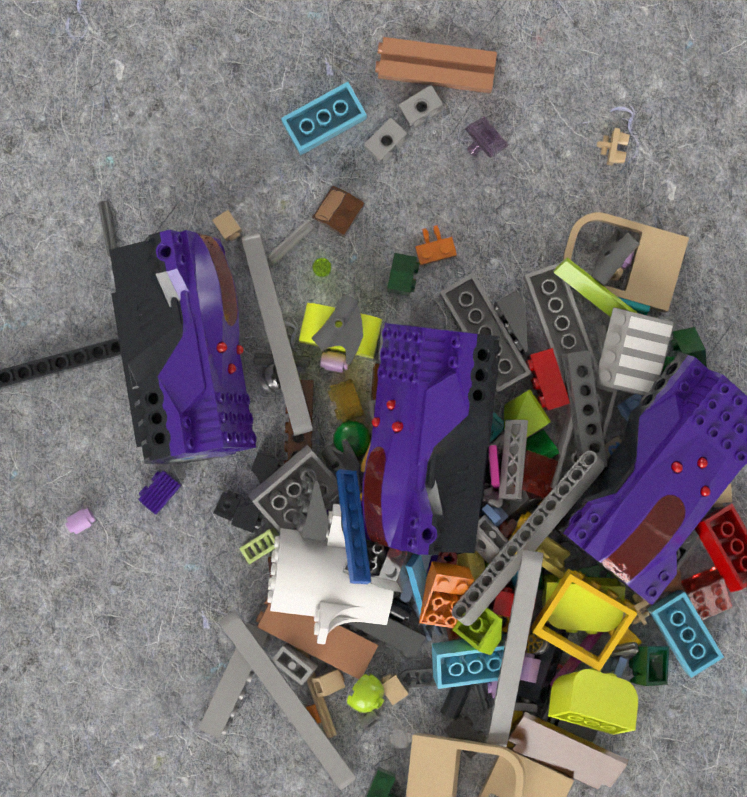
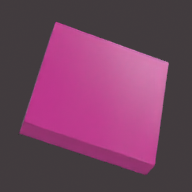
[488,445,501,489]

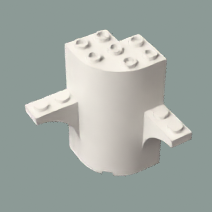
[267,504,394,644]

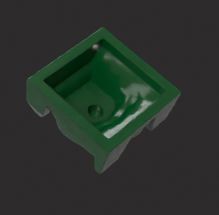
[629,646,669,686]

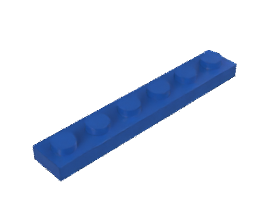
[336,469,371,584]

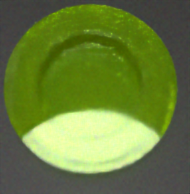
[312,258,332,277]

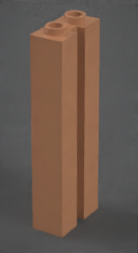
[375,37,497,94]
[255,597,378,679]

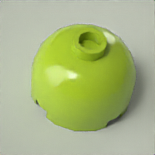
[347,673,384,713]

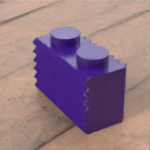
[138,470,182,515]

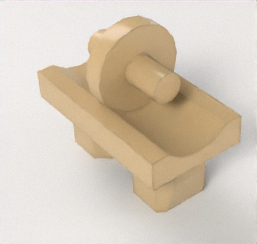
[597,128,630,166]
[622,594,651,626]

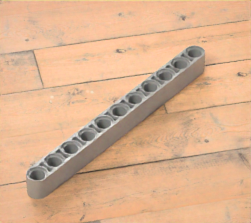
[241,232,313,436]
[452,451,604,626]
[487,549,543,747]
[219,610,357,790]

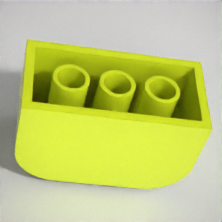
[298,303,382,359]
[542,574,625,634]
[548,668,638,735]

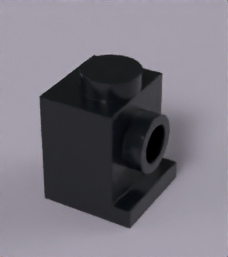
[213,490,241,521]

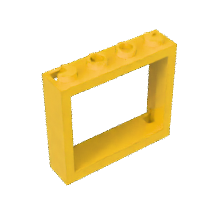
[531,568,637,672]

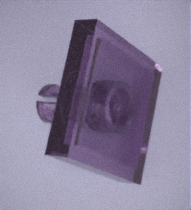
[465,117,509,158]

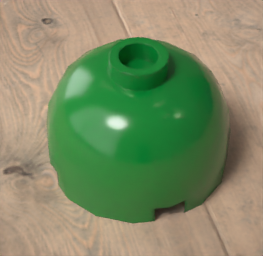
[333,420,371,458]

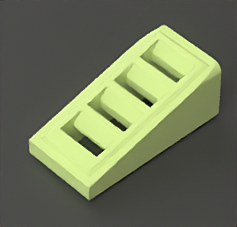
[239,527,279,565]

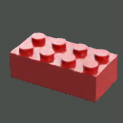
[695,504,747,593]

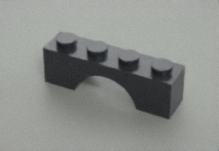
[231,452,282,533]

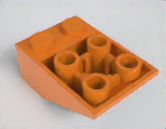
[419,561,474,628]

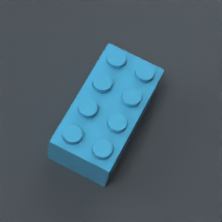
[281,82,367,156]
[647,590,724,678]
[432,633,507,689]

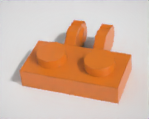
[415,225,457,265]

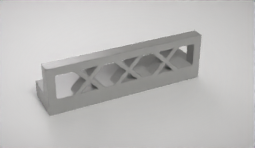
[499,420,528,500]

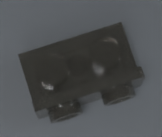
[444,714,487,759]

